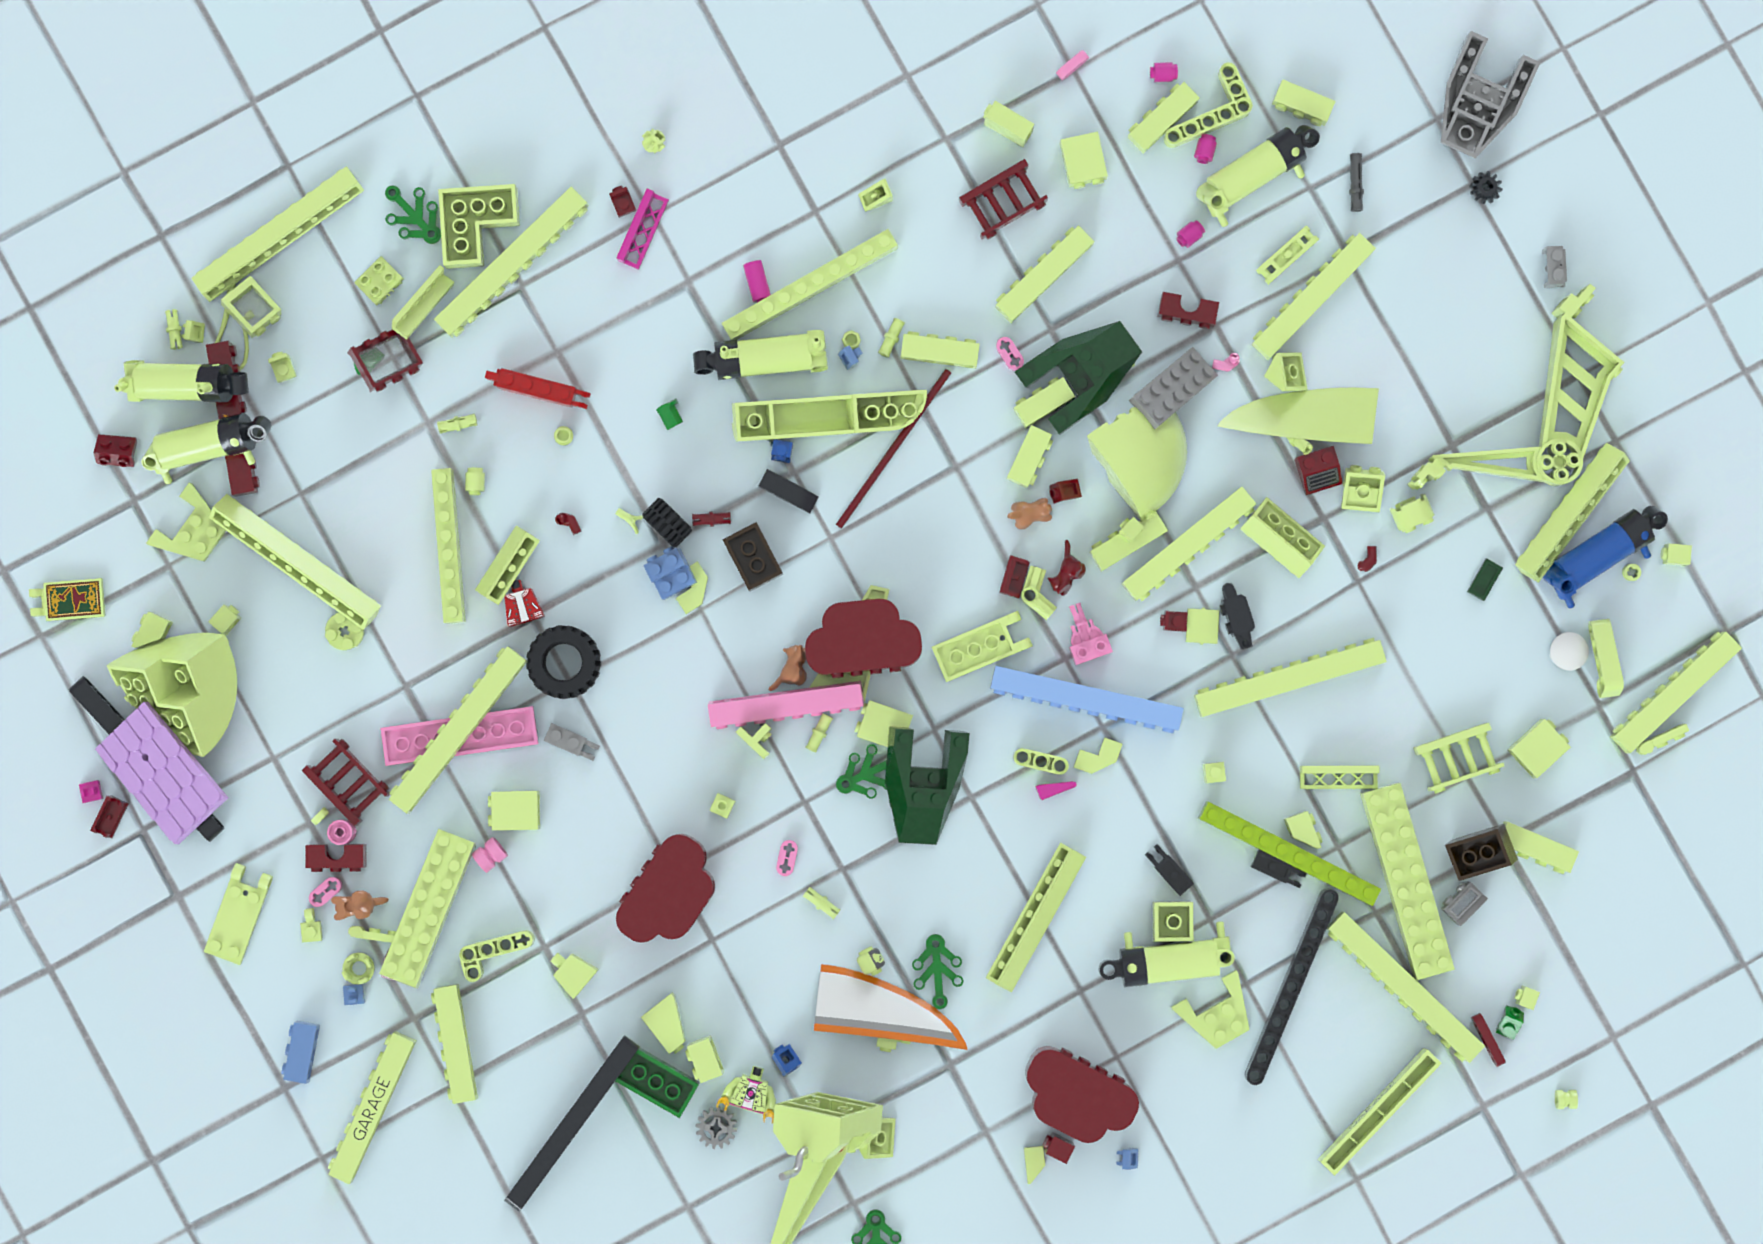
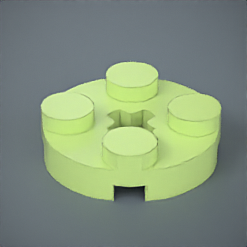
[325,613,364,650]

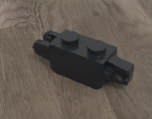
[1219,583,1255,650]

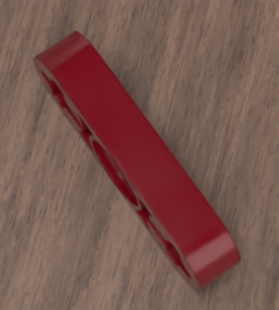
[1471,1013,1506,1067]

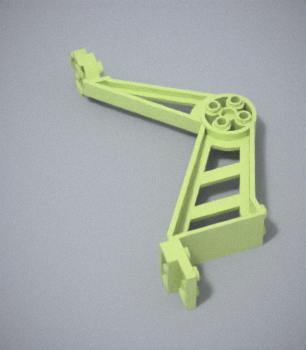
[1407,284,1625,490]

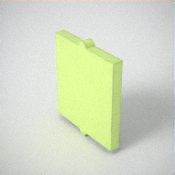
[1186,607,1219,645]

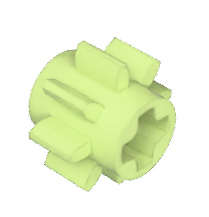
[642,129,665,154]

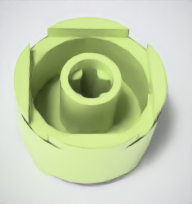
[1390,494,1434,533]

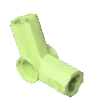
[1021,566,1057,620]

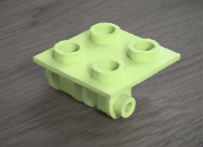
[354,256,404,305]

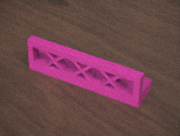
[616,188,669,270]

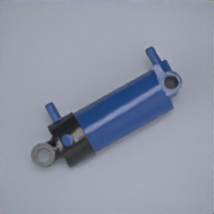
[1543,506,1668,608]

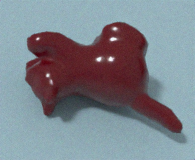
[1047,540,1086,596]

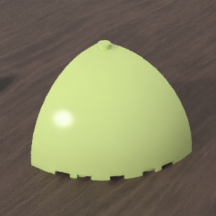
[1087,407,1187,522]
[106,633,237,757]

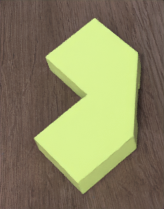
[676,561,708,614]
[1074,738,1122,774]

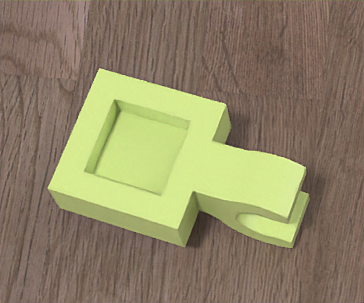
[300,908,323,943]

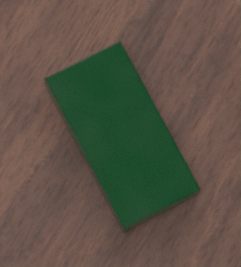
[1467,558,1503,601]

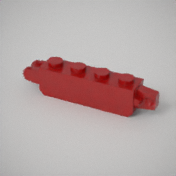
[485,368,591,409]

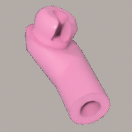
[1212,353,1240,372]

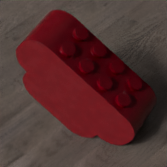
[805,599,922,678]
[616,834,715,943]
[1025,1046,1139,1143]

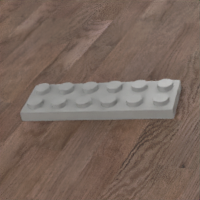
[1129,347,1218,429]

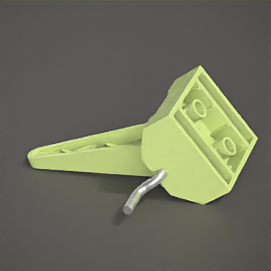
[771,1092,883,1244]

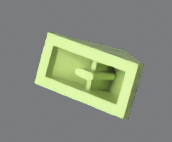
[858,179,893,212]

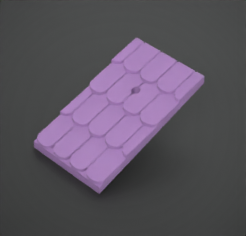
[95,702,228,844]

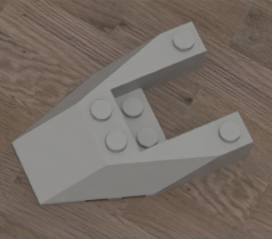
[1440,31,1541,158]

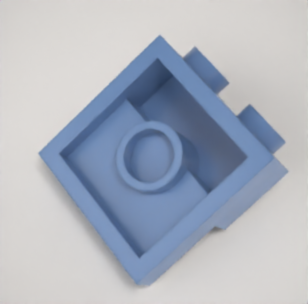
[643,547,697,600]

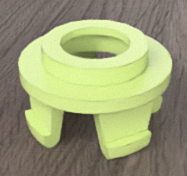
[342,952,375,984]

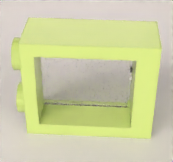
[221,276,281,338]

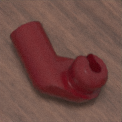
[555,513,582,535]
[1357,546,1377,572]

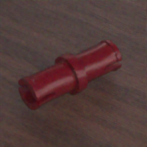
[692,511,731,527]

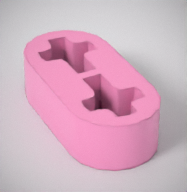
[1056,50,1089,80]
[996,337,1024,371]
[776,840,798,876]
[309,877,342,907]

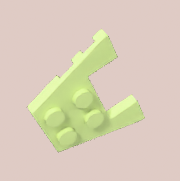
[146,482,226,562]
[1171,970,1250,1049]

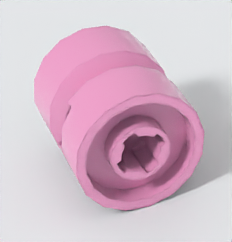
[327,820,357,845]
[472,837,508,873]

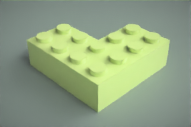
[438,184,520,269]

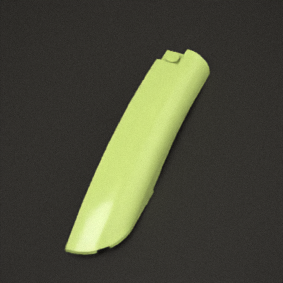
[732,390,927,442]

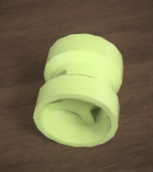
[1555,1090,1578,1109]

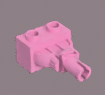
[1069,602,1113,666]

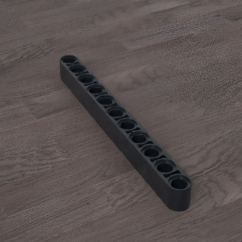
[68,676,225,842]
[1244,888,1339,1085]
[504,1035,640,1212]

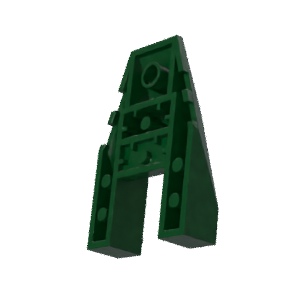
[1015,321,1142,435]
[885,726,970,845]

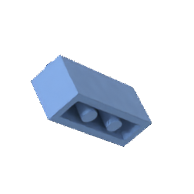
[281,1021,320,1084]

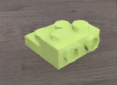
[1341,465,1385,512]

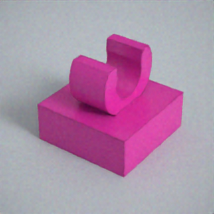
[79,780,103,803]

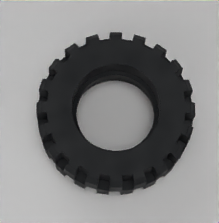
[526,625,601,699]

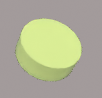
[311,807,329,825]

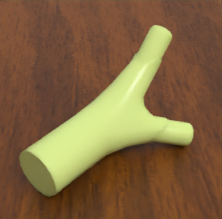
[615,508,643,534]

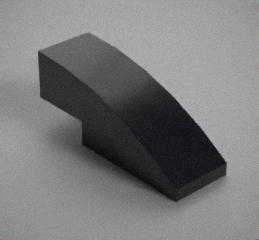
[758,469,819,514]

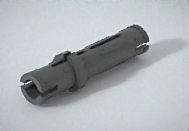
[1349,153,1364,212]

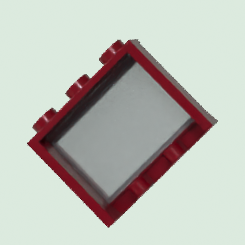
[347,329,423,392]

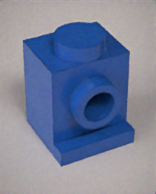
[771,439,793,463]
[771,1044,802,1077]

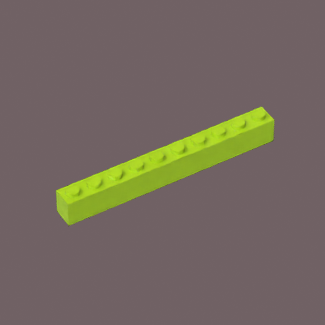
[1198,801,1381,906]

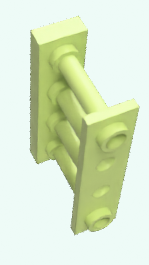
[1413,723,1504,794]

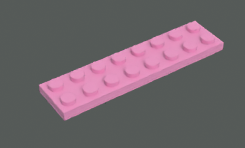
[380,706,539,766]

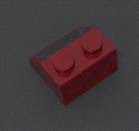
[1294,446,1343,495]

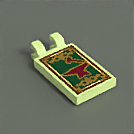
[29,578,105,621]

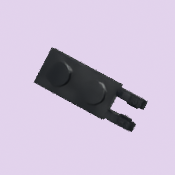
[1145,844,1194,896]
[1250,850,1307,888]

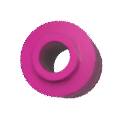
[1150,62,1178,82]
[1194,134,1217,164]
[1176,220,1205,248]

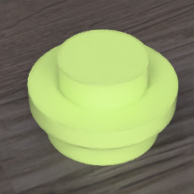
[554,426,573,446]

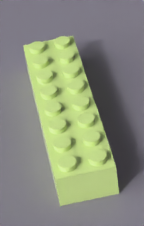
[379,829,476,989]

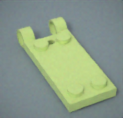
[932,611,1033,682]
[204,863,273,965]

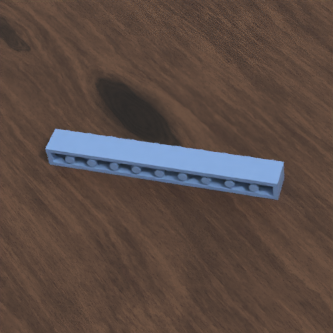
[990,666,1184,733]

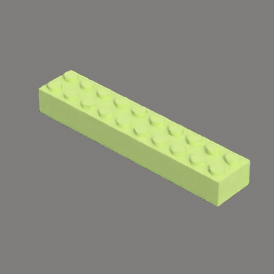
[1360,783,1455,980]

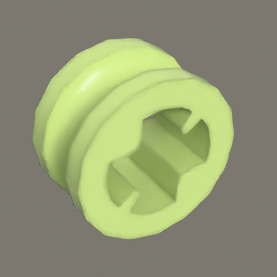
[1622,564,1641,581]

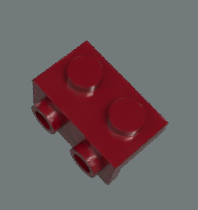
[93,434,137,467]

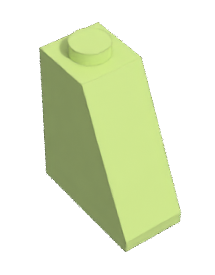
[641,992,686,1054]

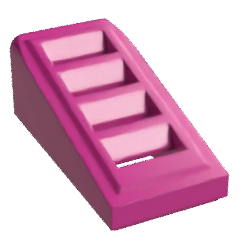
[1035,781,1077,800]

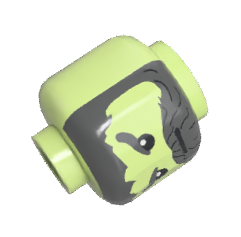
[857,946,885,976]

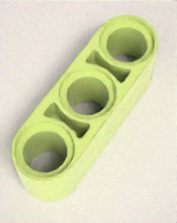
[1013,748,1069,775]

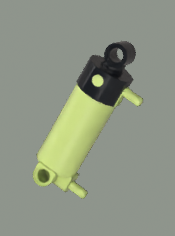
[1196,125,1320,227]
[693,330,828,380]
[114,360,249,402]
[141,413,272,484]
[1098,922,1235,987]

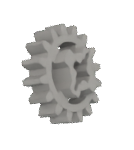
[695,1106,737,1149]

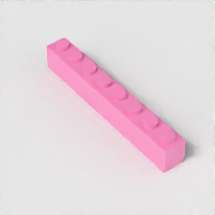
[708,681,864,729]

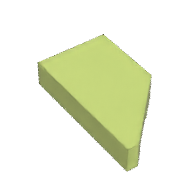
[1024,1146,1045,1184]

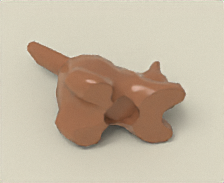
[1007,498,1052,529]
[768,645,807,691]
[331,890,389,920]

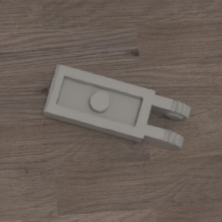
[544,723,600,761]

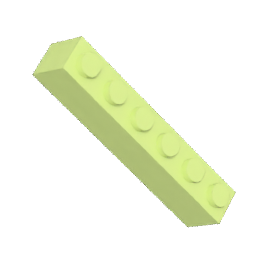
[995,225,1094,323]
[431,984,478,1104]

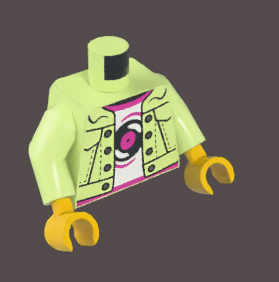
[716,1066,776,1123]

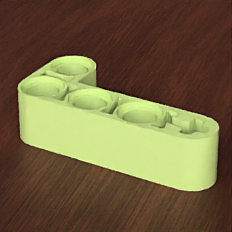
[1588,619,1624,698]
[459,930,535,982]

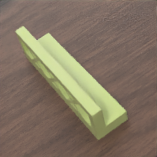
[392,265,454,340]
[1300,766,1380,789]

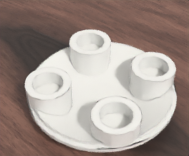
[1550,632,1589,670]

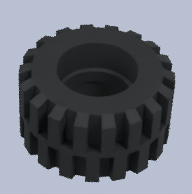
[642,498,692,548]

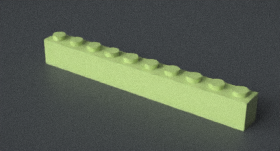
[191,166,364,302]
[434,187,589,338]
[722,229,898,340]
[209,494,381,630]
[1194,638,1387,717]
[388,646,527,814]
[1327,911,1485,1063]

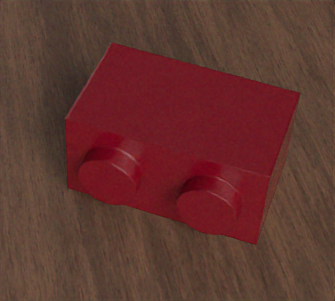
[1042,1132,1075,1164]

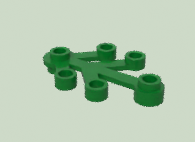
[385,185,441,244]
[836,744,887,799]
[912,934,964,1009]
[851,1209,902,1244]

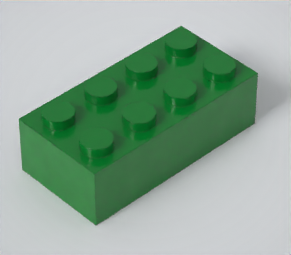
[615,1048,700,1118]

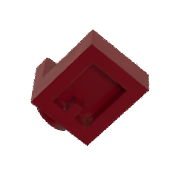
[609,186,636,218]
[1049,478,1082,504]
[1160,610,1188,632]

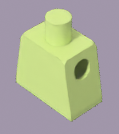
[550,953,599,999]

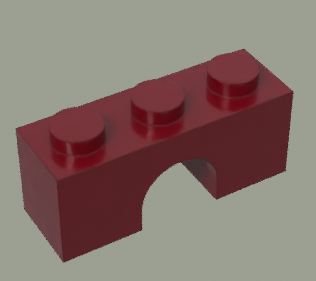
[1157,292,1219,329]
[305,844,367,872]

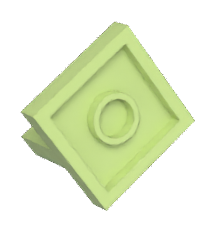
[736,723,772,759]

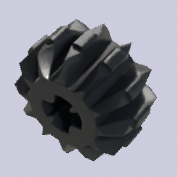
[1469,171,1503,204]

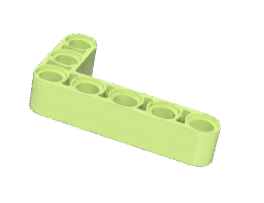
[1164,62,1253,148]

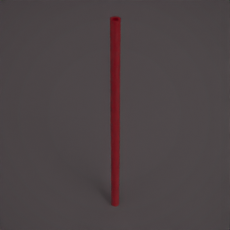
[835,369,951,529]

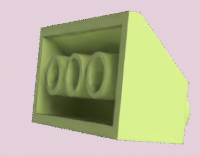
[1241,497,1325,578]

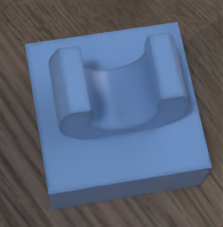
[838,345,863,370]
[343,984,365,1005]
[1116,1148,1138,1170]

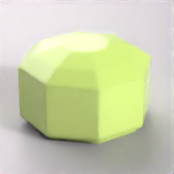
[842,330,861,350]

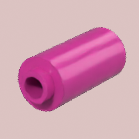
[743,260,771,303]

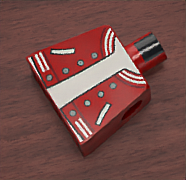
[504,580,545,627]

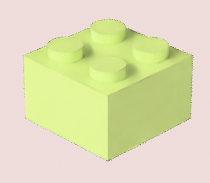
[1152,901,1194,942]
[685,1035,724,1083]

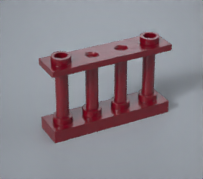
[959,159,1048,240]
[301,738,390,826]

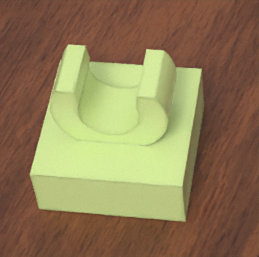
[181,320,205,343]

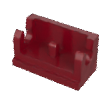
[999,555,1030,599]
[90,795,129,838]

